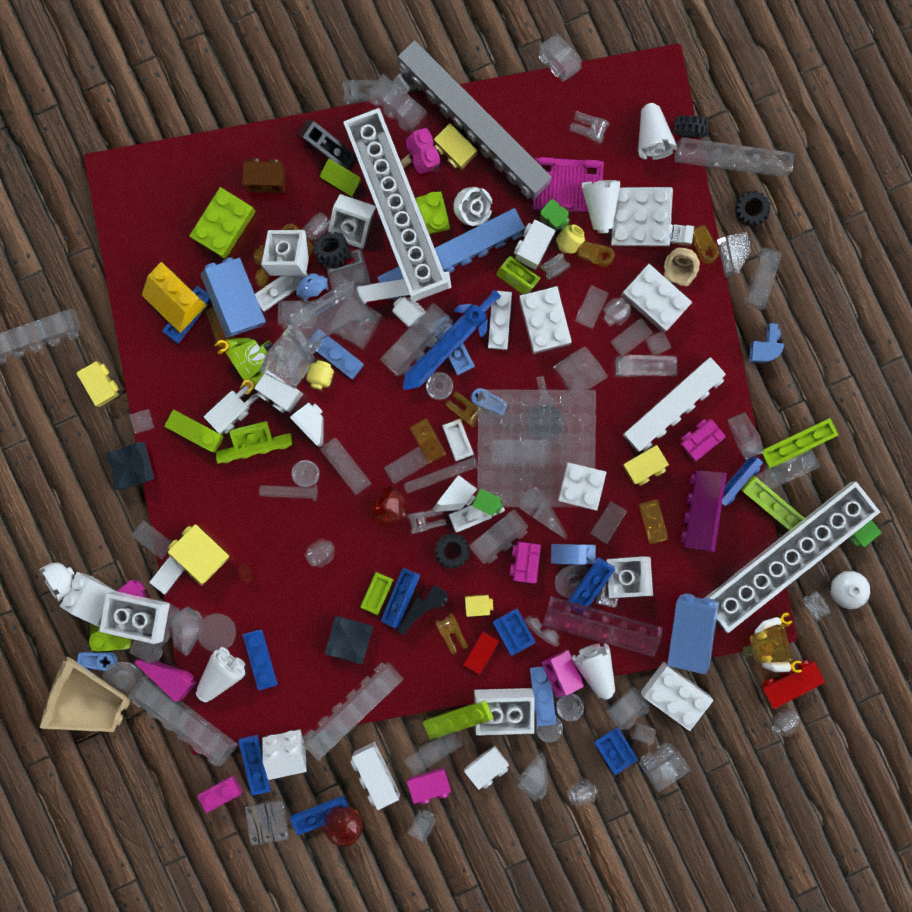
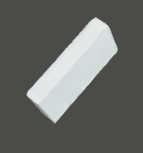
[442,419,474,461]
[149,557,184,594]

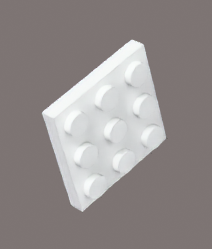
[611,187,673,246]

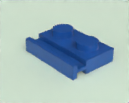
[493,608,536,656]
[594,727,638,775]

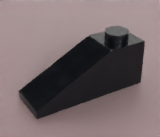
[295,120,357,170]

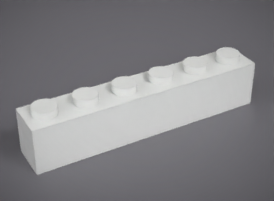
[623,357,726,452]

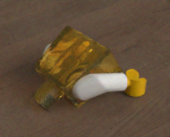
[743,613,802,673]

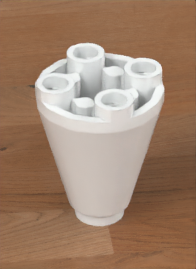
[196,647,245,702]

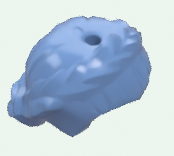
[296,273,329,302]

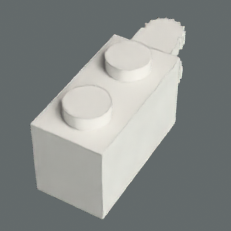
[204,386,259,434]

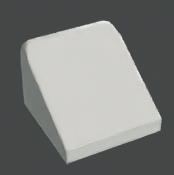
[393,74,416,95]

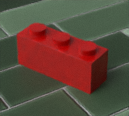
[760,659,825,709]

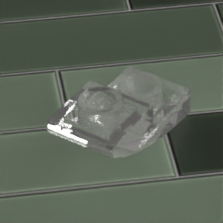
[384,447,429,484]
[524,615,560,646]

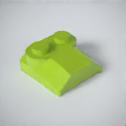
[415,191,450,235]
[89,623,131,652]

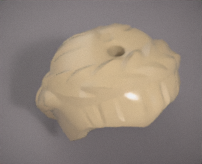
[664,248,700,286]

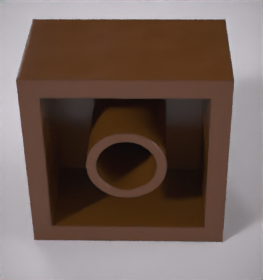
[242,158,286,193]

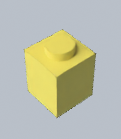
[465,595,493,617]

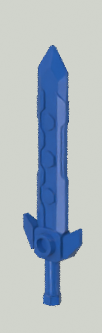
[403,290,501,390]

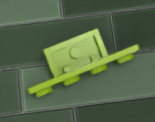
[216,421,292,463]

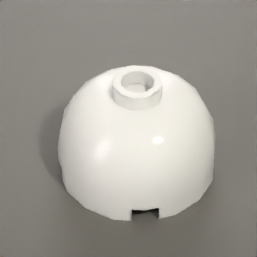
[453,187,492,226]
[39,562,75,602]
[830,571,871,609]

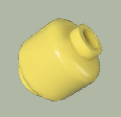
[556,225,585,254]
[306,360,334,390]

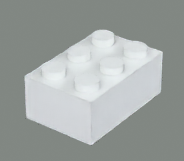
[621,264,692,333]
[519,287,572,354]
[99,591,170,644]
[641,662,713,731]
[474,688,534,735]
[351,741,400,810]

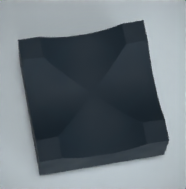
[105,442,154,490]
[325,615,373,664]

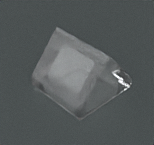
[632,723,656,745]

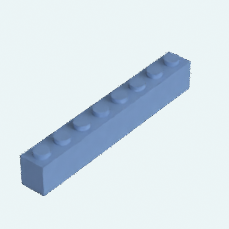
[377,208,525,301]

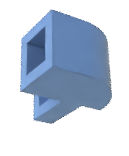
[749,323,784,363]
[551,544,596,564]

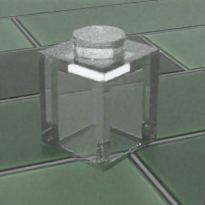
[408,809,436,843]

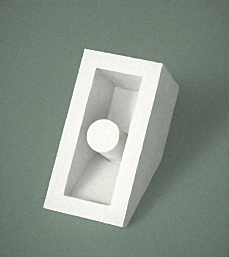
[432,475,477,512]

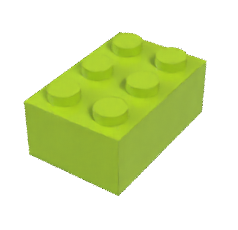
[190,187,256,259]

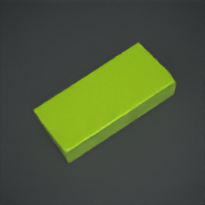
[320,159,362,197]
[496,256,540,295]

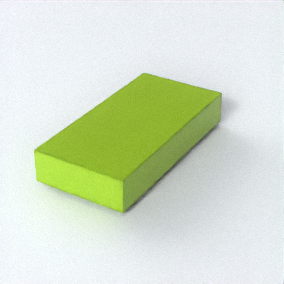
[360,572,394,615]

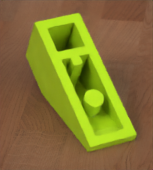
[164,409,224,453]

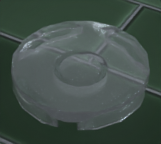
[197,613,236,652]

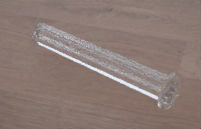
[404,455,479,493]

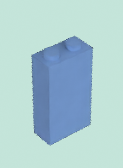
[200,257,266,338]
[667,594,719,674]

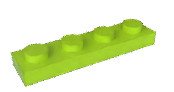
[761,418,838,468]
[741,475,805,530]
[423,700,493,740]

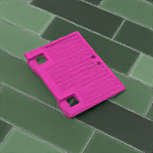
[532,157,604,212]

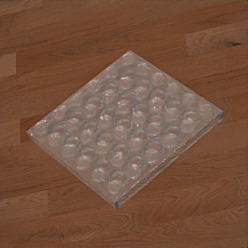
[478,390,596,507]

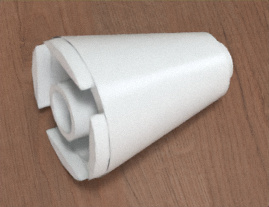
[638,103,677,160]
[581,180,620,233]
[572,643,615,700]

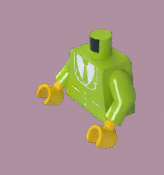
[214,338,275,394]

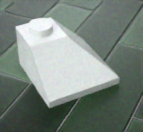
[290,403,324,447]

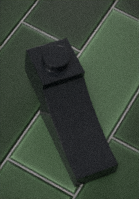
[398,584,449,635]

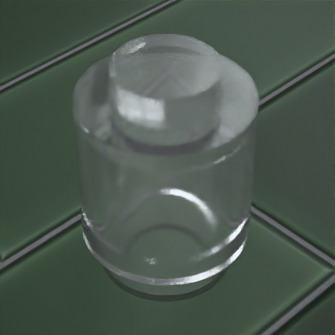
[303,212,330,241]

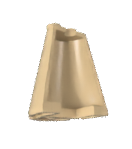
[40,657,130,732]

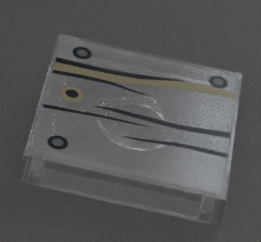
[245,800,290,845]

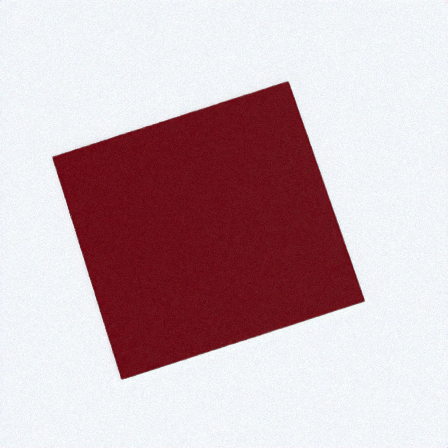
[84,44,797,755]

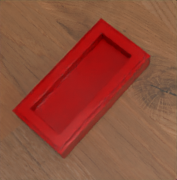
[463,631,499,675]

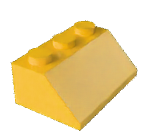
[142,262,207,333]

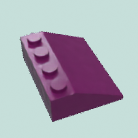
[680,470,727,552]

